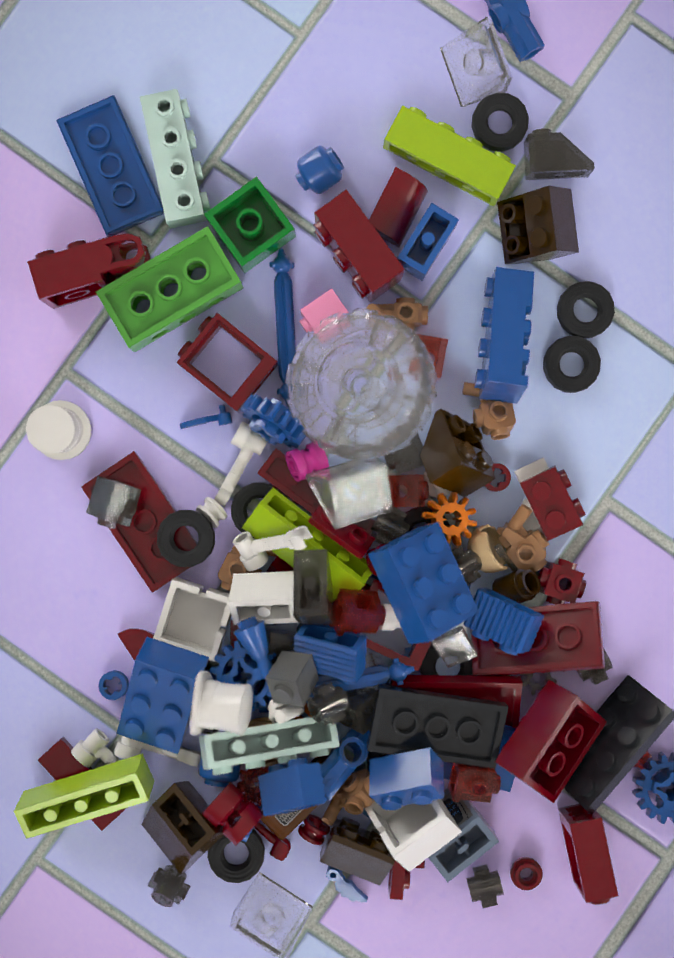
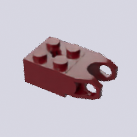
[27,234,151,309]

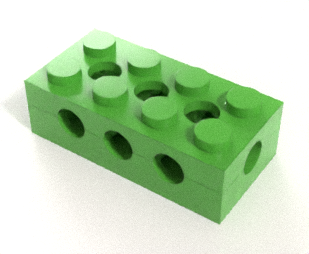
[96,226,244,352]

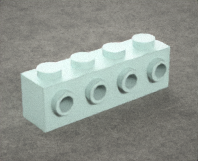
[139,89,210,229]
[199,713,339,775]

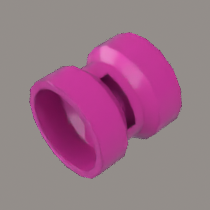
[285,441,329,482]

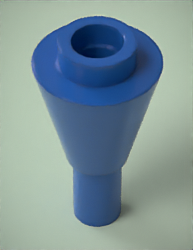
[233,616,272,679]

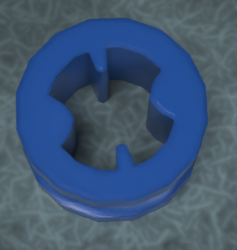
[98,670,129,700]

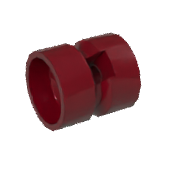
[202,782,264,846]

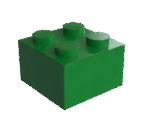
[204,176,296,274]

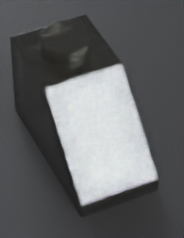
[524,128,595,180]
[293,549,333,625]

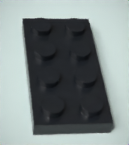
[564,675,674,815]
[366,684,508,769]

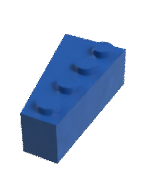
[474,267,534,404]

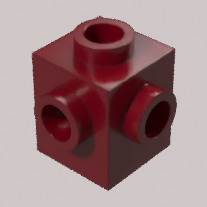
[538,558,586,604]

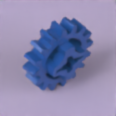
[240,394,308,448]
[210,640,277,712]
[632,752,674,824]

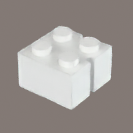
[153,577,231,662]
[365,799,462,872]

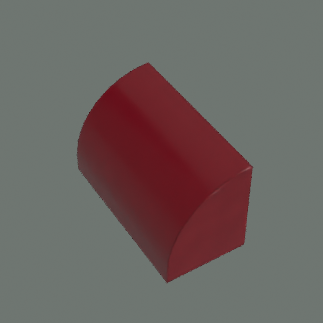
[369,167,428,248]

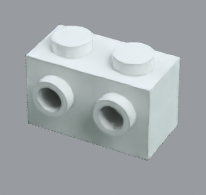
[228,571,303,625]

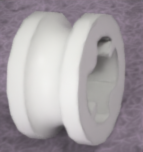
[196,497,227,529]

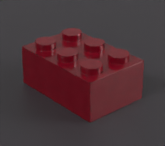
[313,189,405,303]
[495,680,607,803]

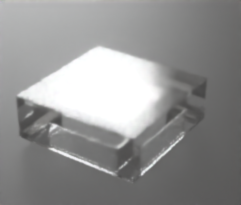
[433,625,477,668]

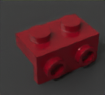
[520,465,586,541]
[308,501,375,559]

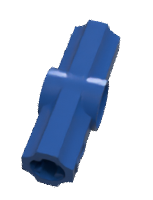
[485,0,545,62]
[320,707,373,801]

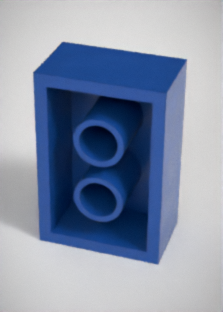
[368,522,479,644]
[116,637,209,754]

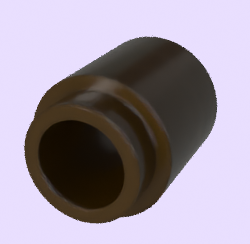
[492,569,541,604]

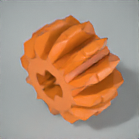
[422,492,477,546]

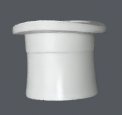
[26,400,92,460]
[190,671,253,735]

